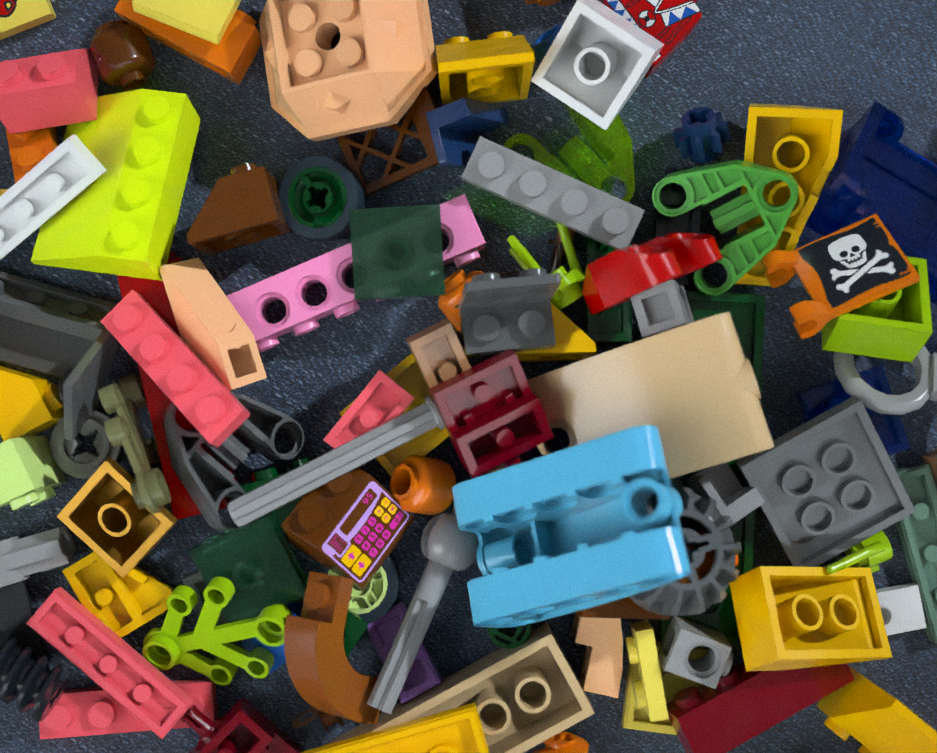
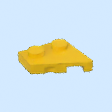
[62,552,183,638]

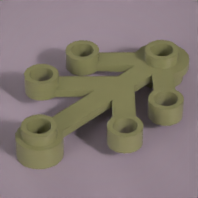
[98,372,171,514]

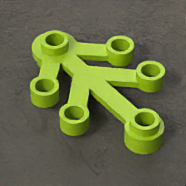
[142,576,293,686]

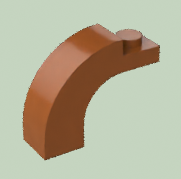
[284,571,380,724]

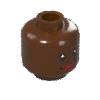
[90,20,156,91]

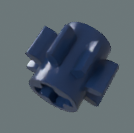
[673,107,731,163]

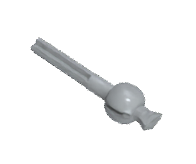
[367,499,479,714]

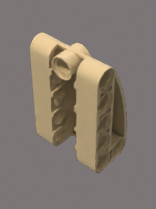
[527,312,775,479]

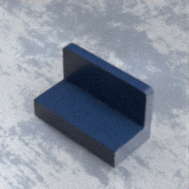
[426,97,510,169]

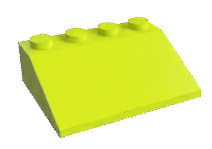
[31,89,201,281]

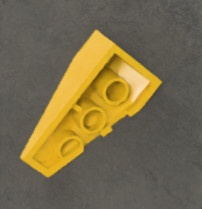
[735,103,843,286]

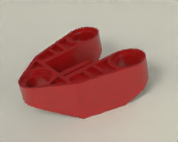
[582,232,723,315]

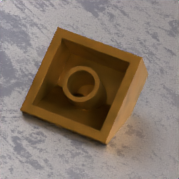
[57,457,178,578]

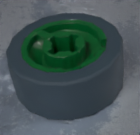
[278,156,366,242]

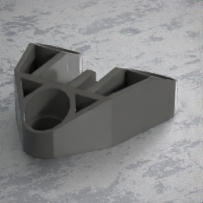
[163,394,304,531]

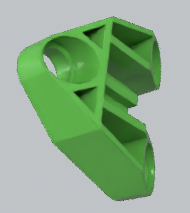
[652,159,799,296]

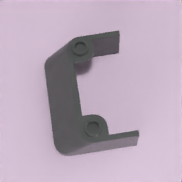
[0,271,119,441]

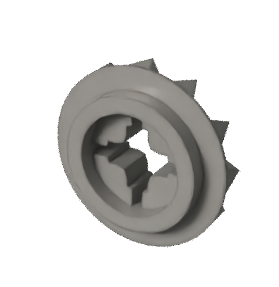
[50,410,122,479]

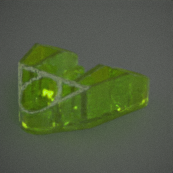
[503,104,635,202]

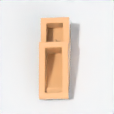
[571,612,623,698]

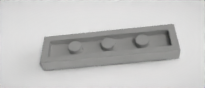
[461,136,645,250]

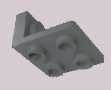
[458,268,561,357]

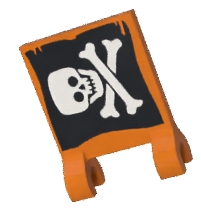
[761,214,920,339]

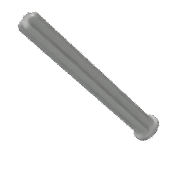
[227,396,445,527]

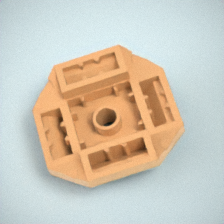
[259,0,438,142]

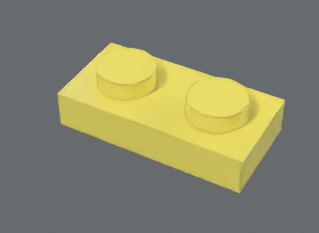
[625,620,669,722]

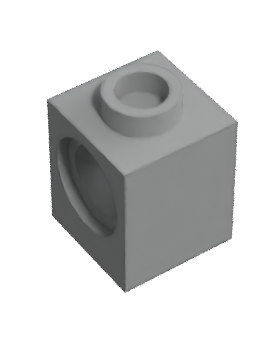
[630,279,694,338]
[657,616,733,689]

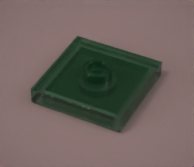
[349,204,446,301]
[189,512,308,623]

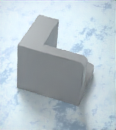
[685,462,765,523]

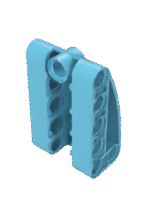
[452,425,692,628]

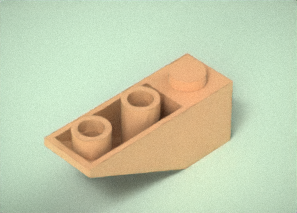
[159,257,267,390]

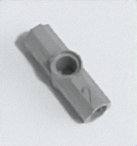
[0,526,76,587]

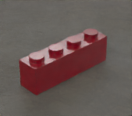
[666,661,855,753]

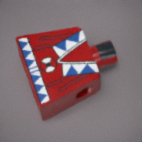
[602,0,702,78]

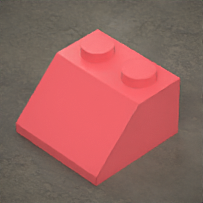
[0,48,98,134]

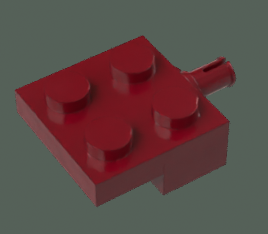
[429,349,554,478]
[181,697,304,753]

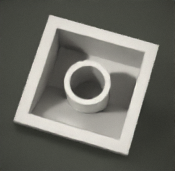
[531,0,665,130]

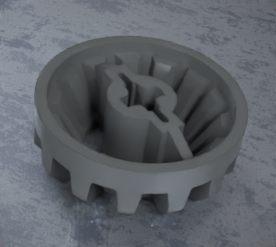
[629,487,742,616]

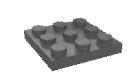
[735,396,916,567]

